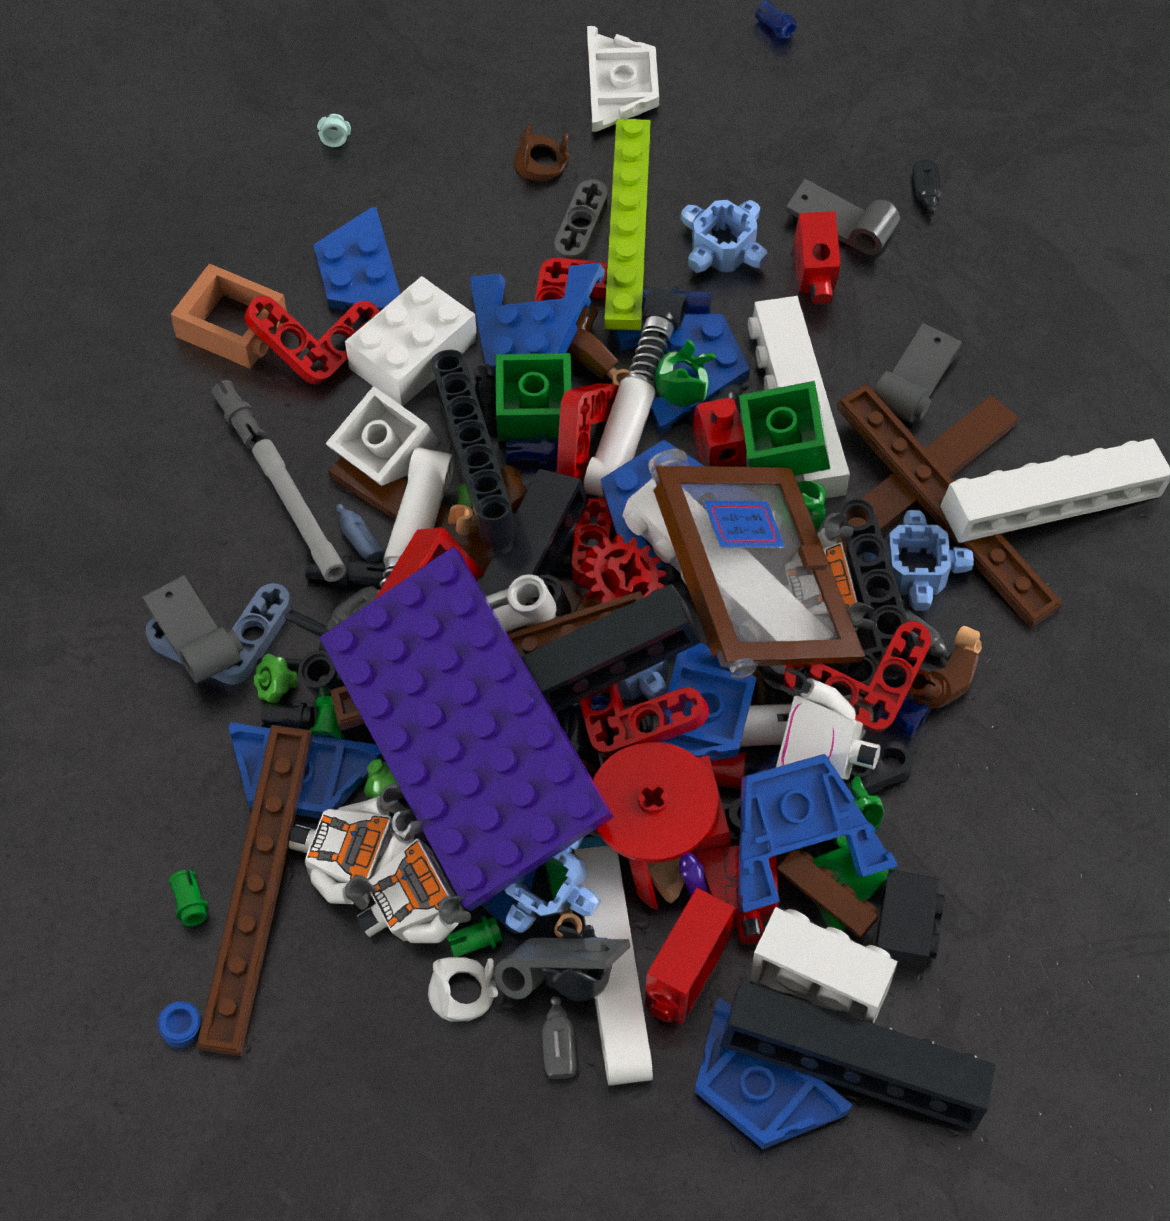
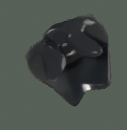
[542,925,612,1001]

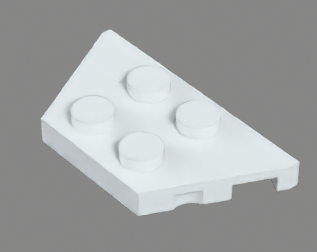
[587,26,659,132]

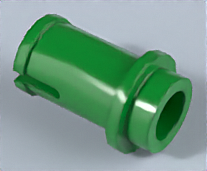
[169,870,209,927]
[447,916,503,957]

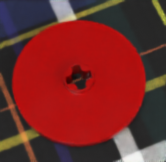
[593,742,717,863]

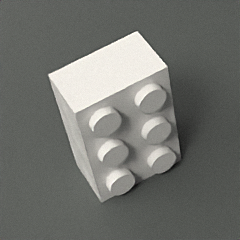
[345,276,477,406]
[750,907,898,1024]

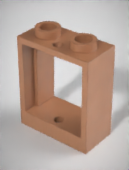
[170,264,287,369]

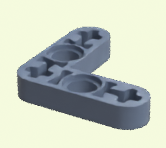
[146,583,292,685]

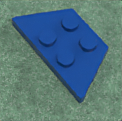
[313,207,400,314]
[662,643,756,761]
[229,722,383,819]
[695,997,853,1149]

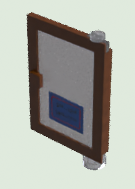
[648,449,865,678]

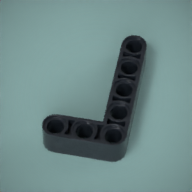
[804,498,915,698]

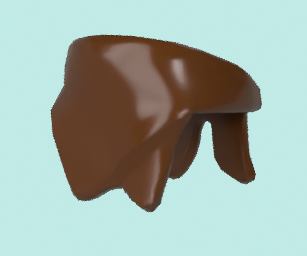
[514,124,569,181]

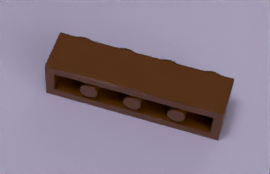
[777,849,878,940]

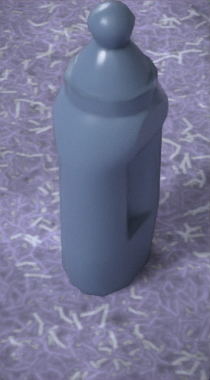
[335,504,385,562]

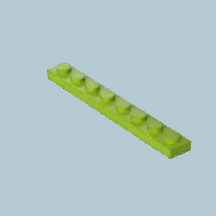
[605,119,651,330]

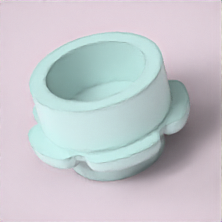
[317,114,351,147]

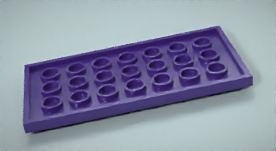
[319,546,614,911]

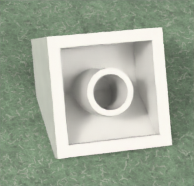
[326,386,442,486]

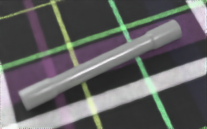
[252,439,346,582]

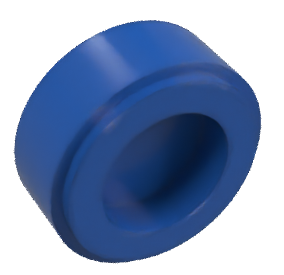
[157,1001,202,1048]

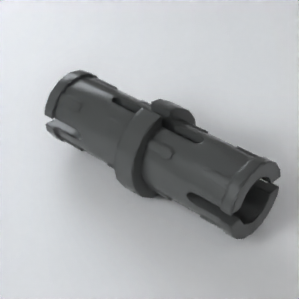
[211,380,267,449]

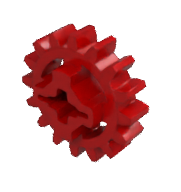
[579,535,666,605]

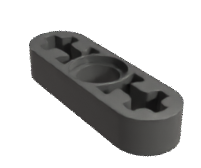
[554,179,608,260]

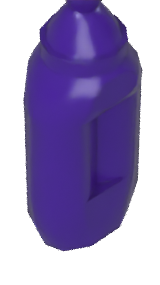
[679,853,709,898]

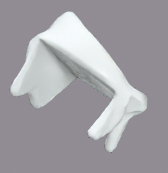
[428,957,498,1022]

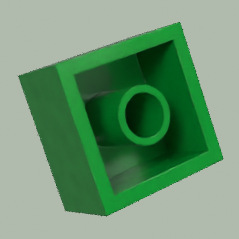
[496,353,571,442]
[739,381,831,476]

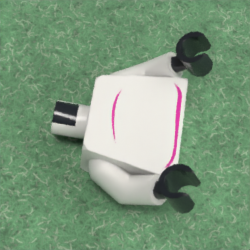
[757,668,880,780]

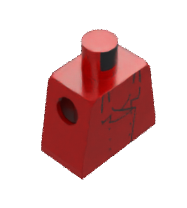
[792,211,840,304]
[692,398,747,467]
[696,845,778,945]

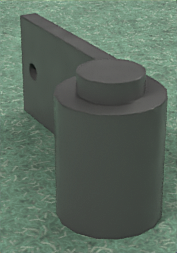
[785,179,900,255]
[874,323,962,423]
[142,575,243,684]
[494,937,630,999]

